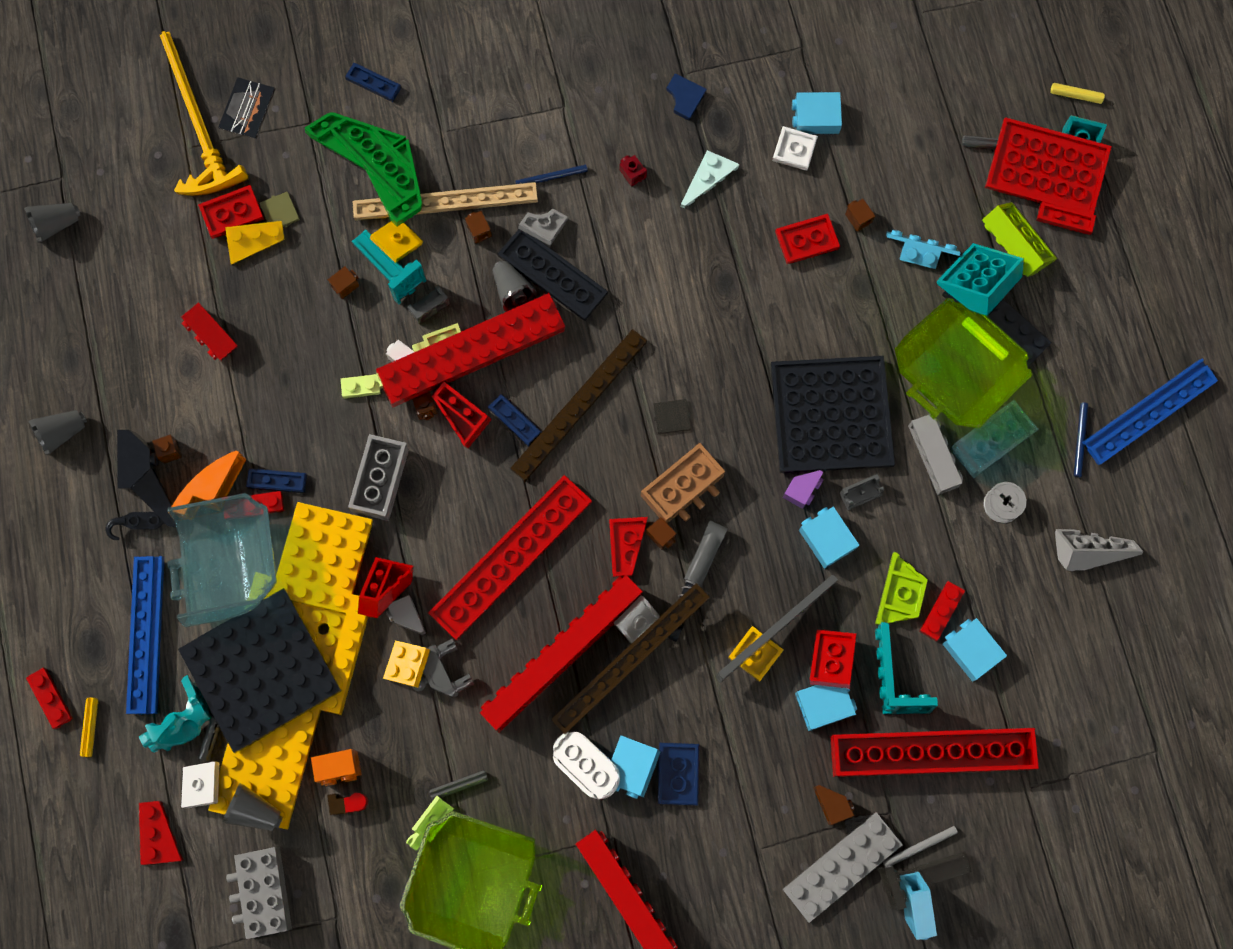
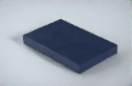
[658,743,699,805]

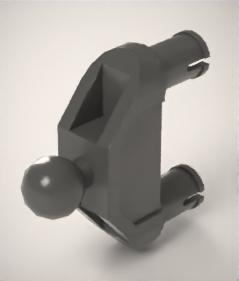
[411,639,474,698]

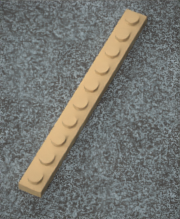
[353,182,538,221]

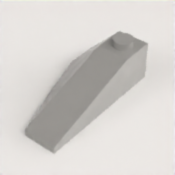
[1055,529,1143,571]

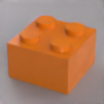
[311,749,362,786]

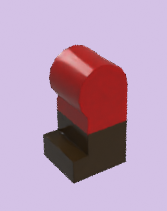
[327,793,368,816]

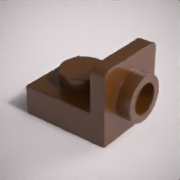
[412,391,437,420]

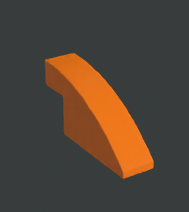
[171,451,246,520]

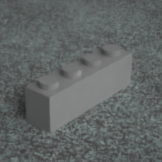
[908,413,963,495]

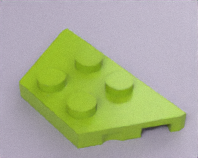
[875,552,927,625]

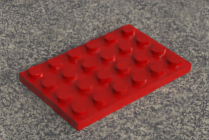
[985,117,1112,215]

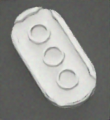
[553,732,620,799]

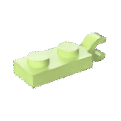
[412,323,461,352]
[341,374,383,399]
[406,796,454,850]

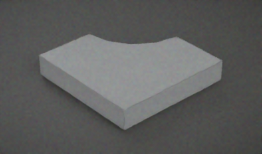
[518,209,568,246]

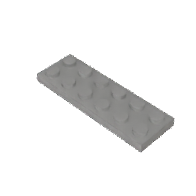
[782,812,902,923]

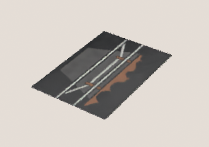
[218,77,275,138]

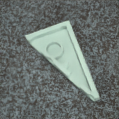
[681,150,739,208]

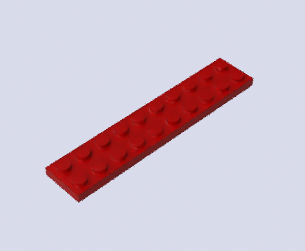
[428,475,592,641]

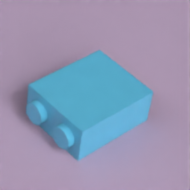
[792,92,842,134]
[799,507,859,569]
[943,618,1007,682]
[795,685,857,731]
[611,736,661,799]
[899,872,937,940]

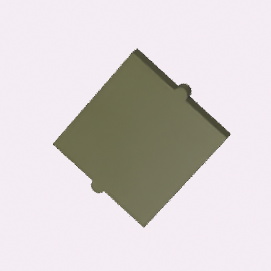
[259,192,300,228]

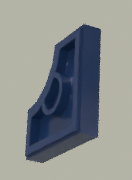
[666,73,707,121]

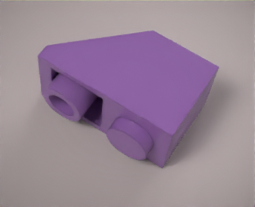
[783,470,824,509]

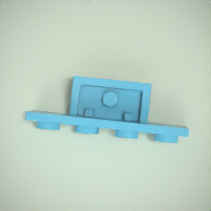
[886,230,960,269]

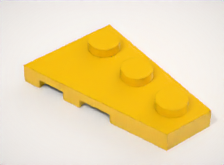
[225,221,285,265]

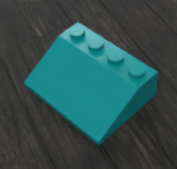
[937,243,1024,316]

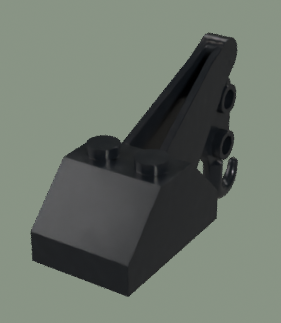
[105,430,180,540]

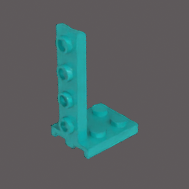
[351,230,427,305]
[875,622,938,714]

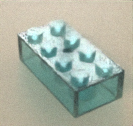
[950,400,1039,479]

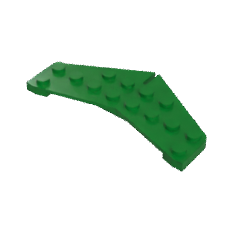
[305,112,422,227]

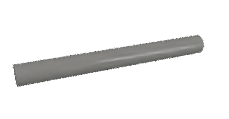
[883,826,958,868]

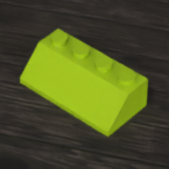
[982,202,1057,277]

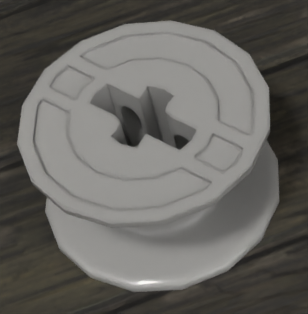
[984,482,1027,523]

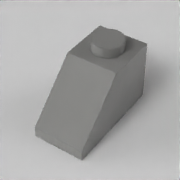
[386,595,426,635]

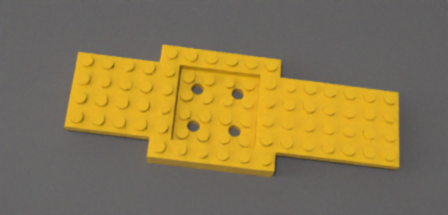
[208,502,373,829]

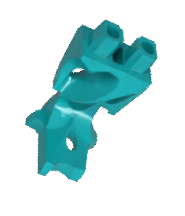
[139,675,212,753]

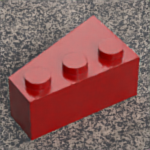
[181,302,238,362]
[432,382,492,449]
[358,557,414,618]

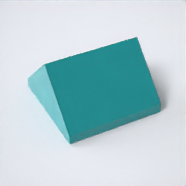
[1062,115,1107,143]

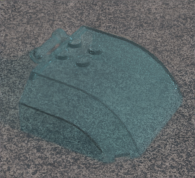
[167,493,277,627]

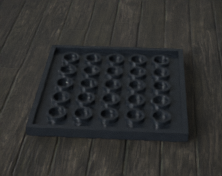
[770,356,895,473]
[178,588,342,754]

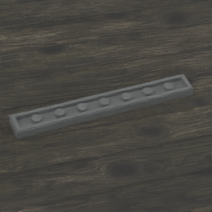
[716,575,838,683]

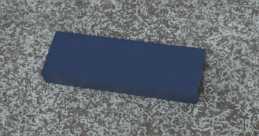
[345,63,401,102]
[488,394,542,447]
[246,468,307,493]

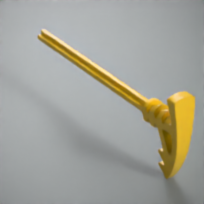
[160,31,248,196]

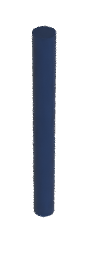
[515,164,588,184]
[1074,403,1088,477]

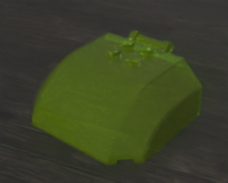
[894,298,1032,428]
[399,811,542,949]

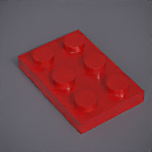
[198,185,264,239]
[775,214,840,264]
[810,630,857,689]

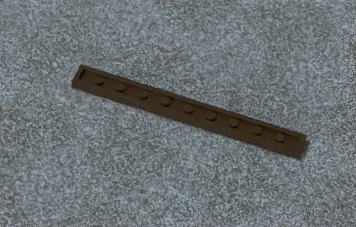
[510,329,647,482]
[551,583,710,734]

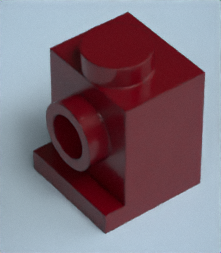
[619,155,647,187]

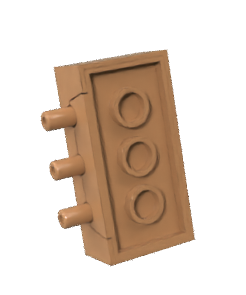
[641,443,725,523]

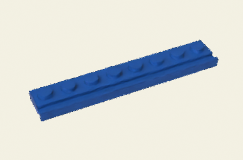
[1082,358,1218,465]
[126,556,164,715]

